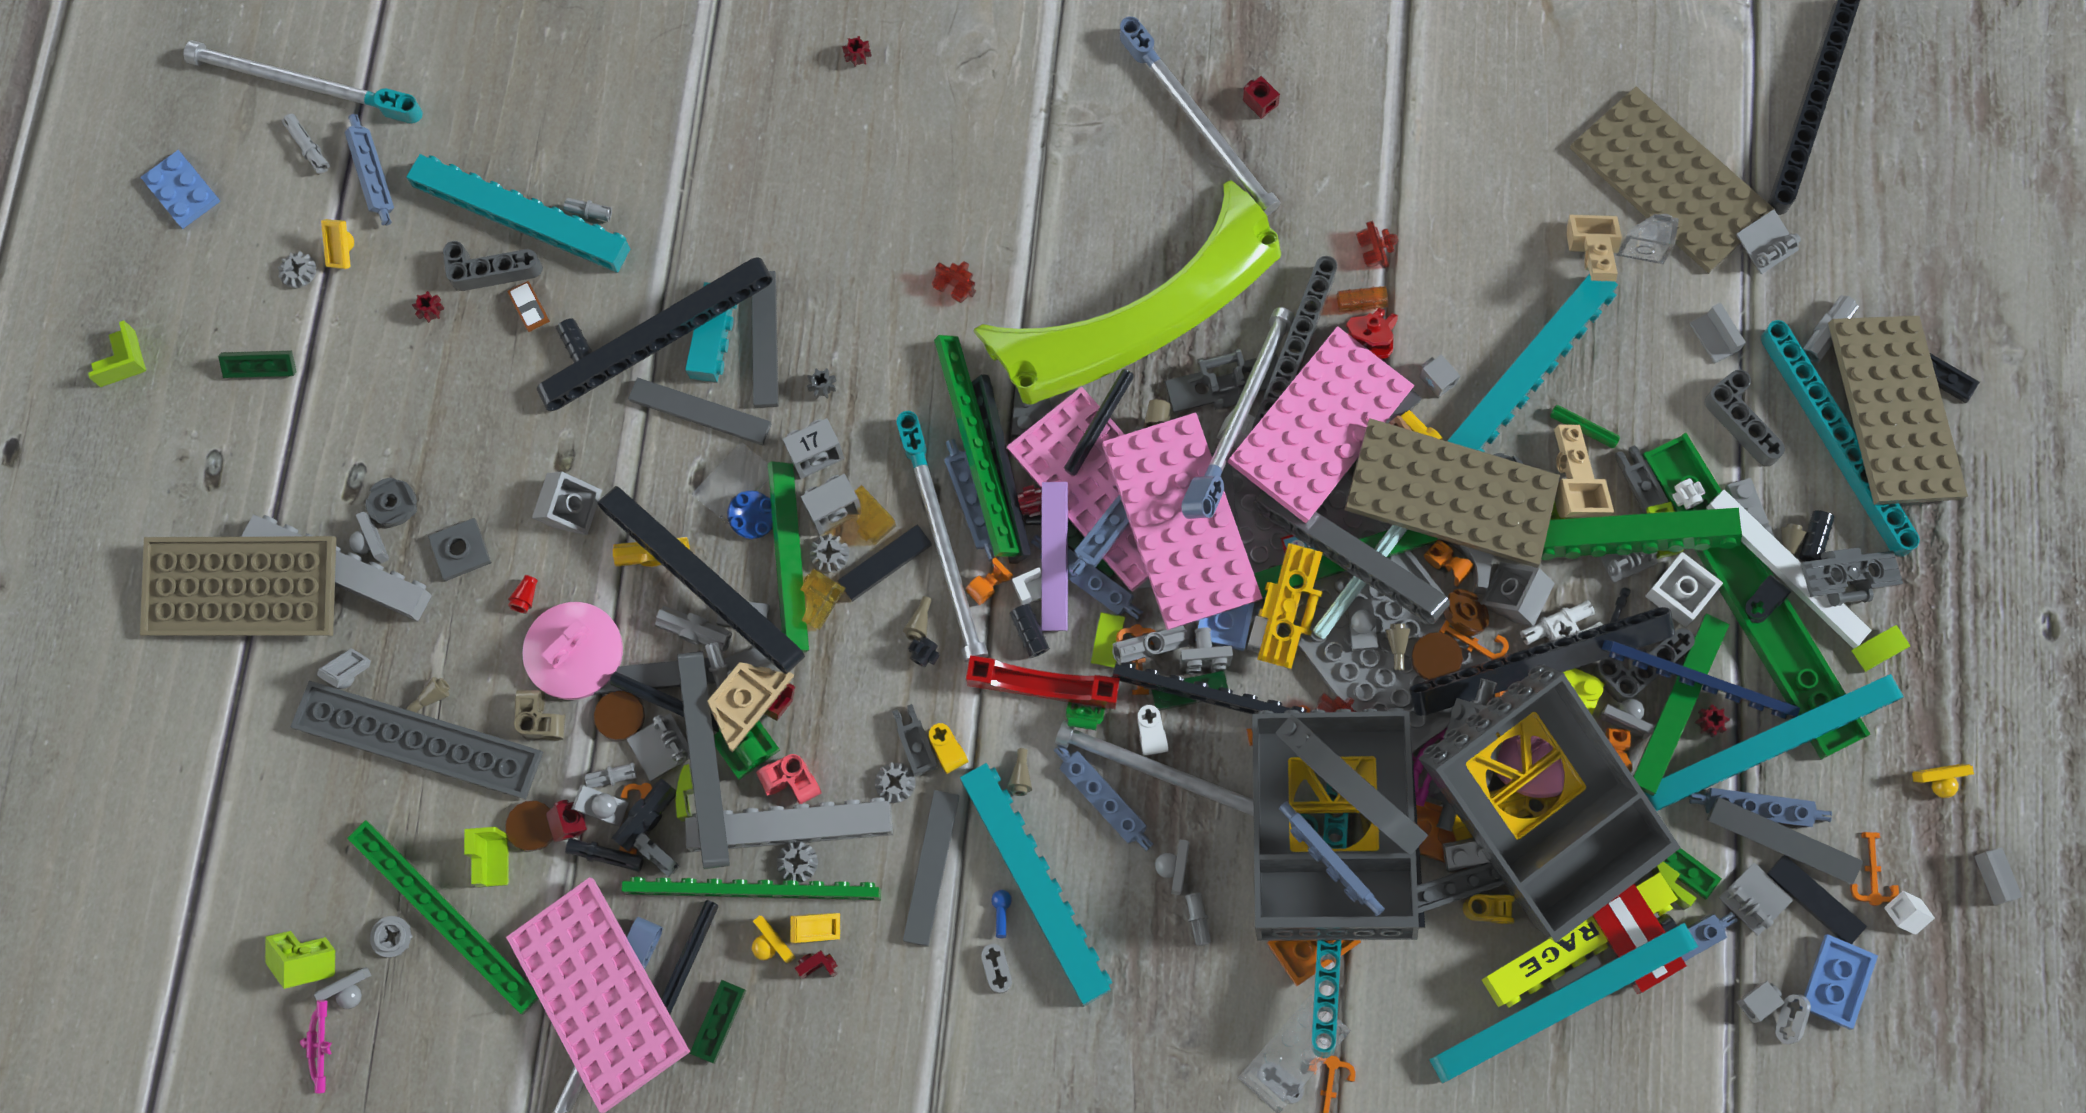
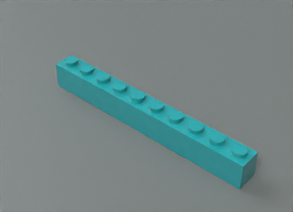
[406,154,631,273]
[1448,274,1618,452]
[960,763,1113,1007]

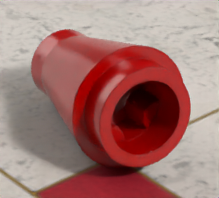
[508,575,538,614]

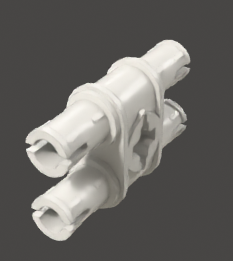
[1520,600,1603,645]

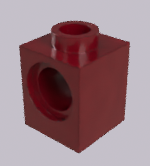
[1243,76,1280,119]
[546,800,587,842]

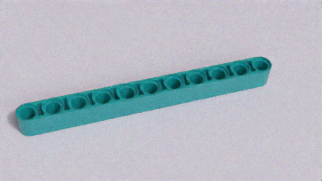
[1761,320,1920,557]
[1644,674,1904,811]
[1311,783,1348,1058]
[1429,923,1699,1084]

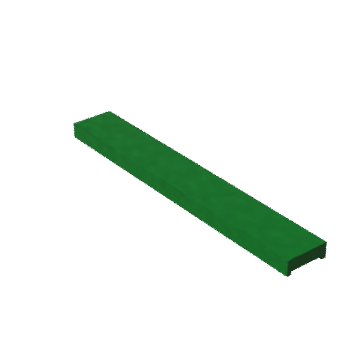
[1642,433,1871,760]

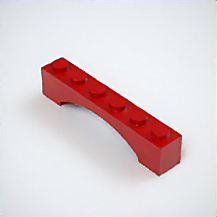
[966,655,1120,709]

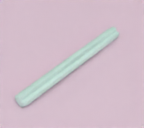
[1313,525,1407,639]

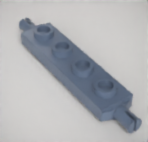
[344,114,394,226]
[944,439,999,562]
[1070,494,1130,576]
[1031,535,1143,620]
[1053,745,1154,851]
[1689,788,1832,827]
[1279,801,1385,916]
[1631,912,1737,984]

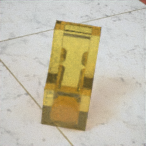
[854,485,896,545]
[800,568,845,630]

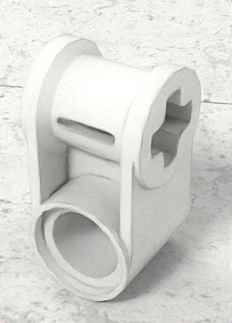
[1137,705,1168,756]

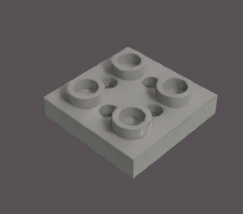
[1179,627,1233,674]

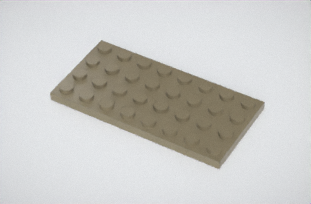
[1570,86,1776,274]
[1828,316,1968,505]
[1345,418,1560,568]
[140,536,336,636]

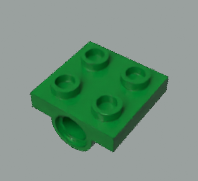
[714,720,780,780]

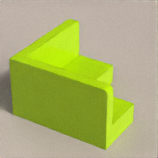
[88,320,146,387]
[464,827,509,888]
[265,931,335,989]

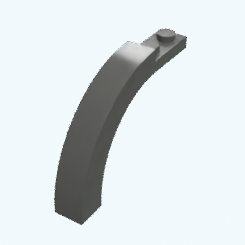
[1275,714,1428,855]

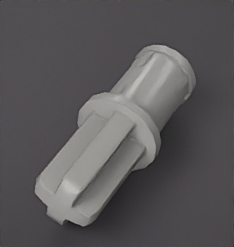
[564,198,612,222]
[705,642,728,689]
[585,763,637,788]
[1185,893,1211,946]

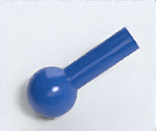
[991,890,1012,939]

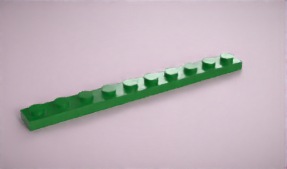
[934,335,1020,557]
[347,820,539,1015]
[622,877,882,901]

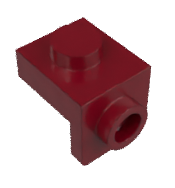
[764,683,795,721]
[795,950,838,979]

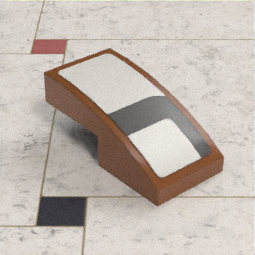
[507,280,550,332]

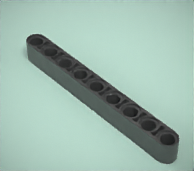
[1252,256,1337,430]
[1253,491,1450,624]
[677,651,730,870]

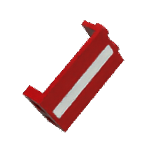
[1592,884,1687,994]

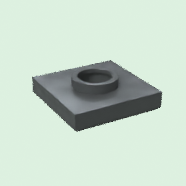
[428,518,492,581]

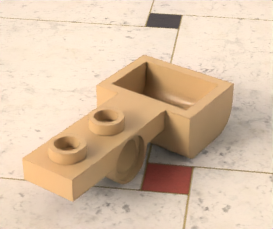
[1567,215,1622,281]
[1554,425,1614,518]

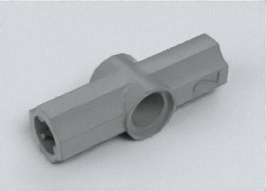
[1803,295,1859,363]
[655,606,732,653]
[1112,626,1189,664]

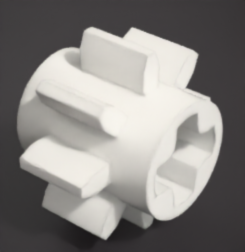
[1672,479,1705,509]

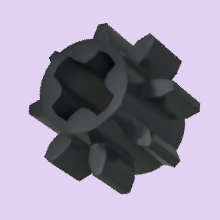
[908,637,940,668]

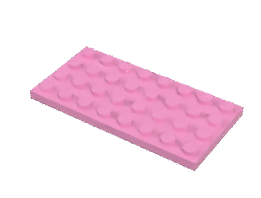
[1227,326,1415,524]
[1007,387,1149,592]
[1102,413,1263,631]
[506,877,690,1113]

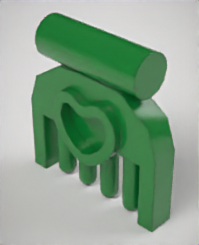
[1065,702,1105,731]

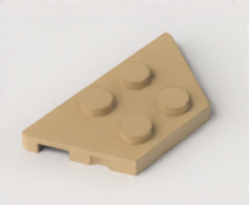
[708,662,794,752]

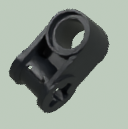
[1745,575,1791,624]

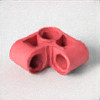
[756,754,822,804]

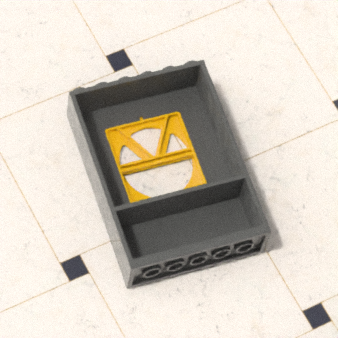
[1418,664,1681,943]
[1252,708,1419,941]

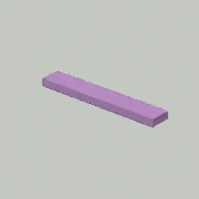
[1042,482,1068,631]

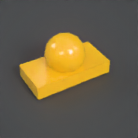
[321,219,355,269]
[1912,764,1974,798]
[790,912,840,943]
[752,915,795,964]

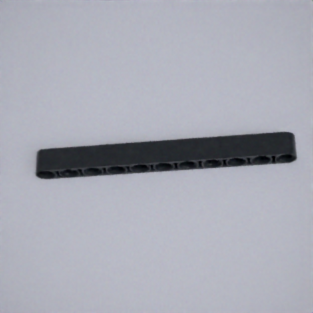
[1768,0,1860,215]
[537,257,773,411]
[597,486,805,674]
[1409,607,1675,716]

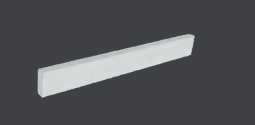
[1706,490,1871,649]

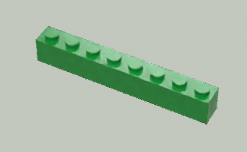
[1541,507,1742,560]

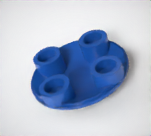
[727,491,773,539]

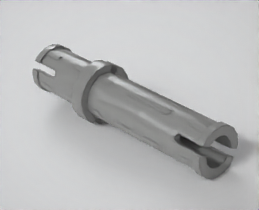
[282,114,330,174]

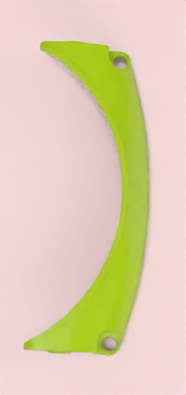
[973,180,1281,405]

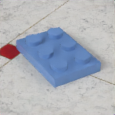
[141,150,221,229]
[1800,934,1878,1030]

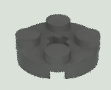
[366,478,417,528]
[633,832,680,877]

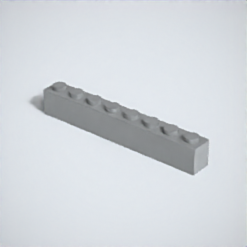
[241,514,432,621]
[685,798,893,852]

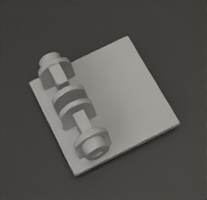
[1736,209,1801,274]
[1600,552,1658,583]
[627,713,689,781]
[1719,862,1793,936]

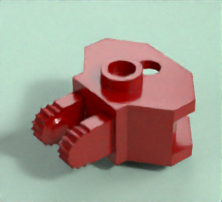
[1346,308,1398,359]

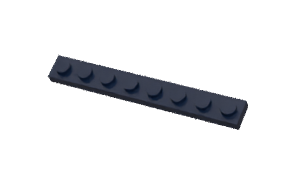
[1602,640,1800,719]

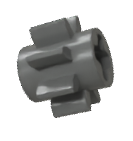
[807,368,836,399]

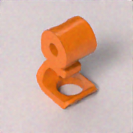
[1424,540,1473,587]
[965,557,1013,605]
[1605,728,1633,773]

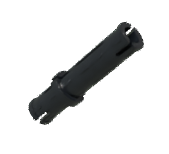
[565,837,644,872]

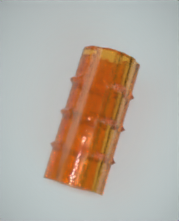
[1337,286,1388,312]

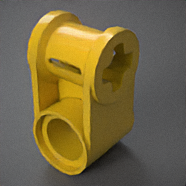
[929,723,969,774]
[1463,894,1515,924]

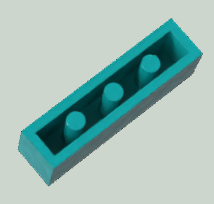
[685,282,737,383]

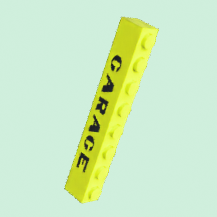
[1481,873,1678,1008]

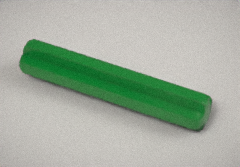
[1550,405,1620,448]

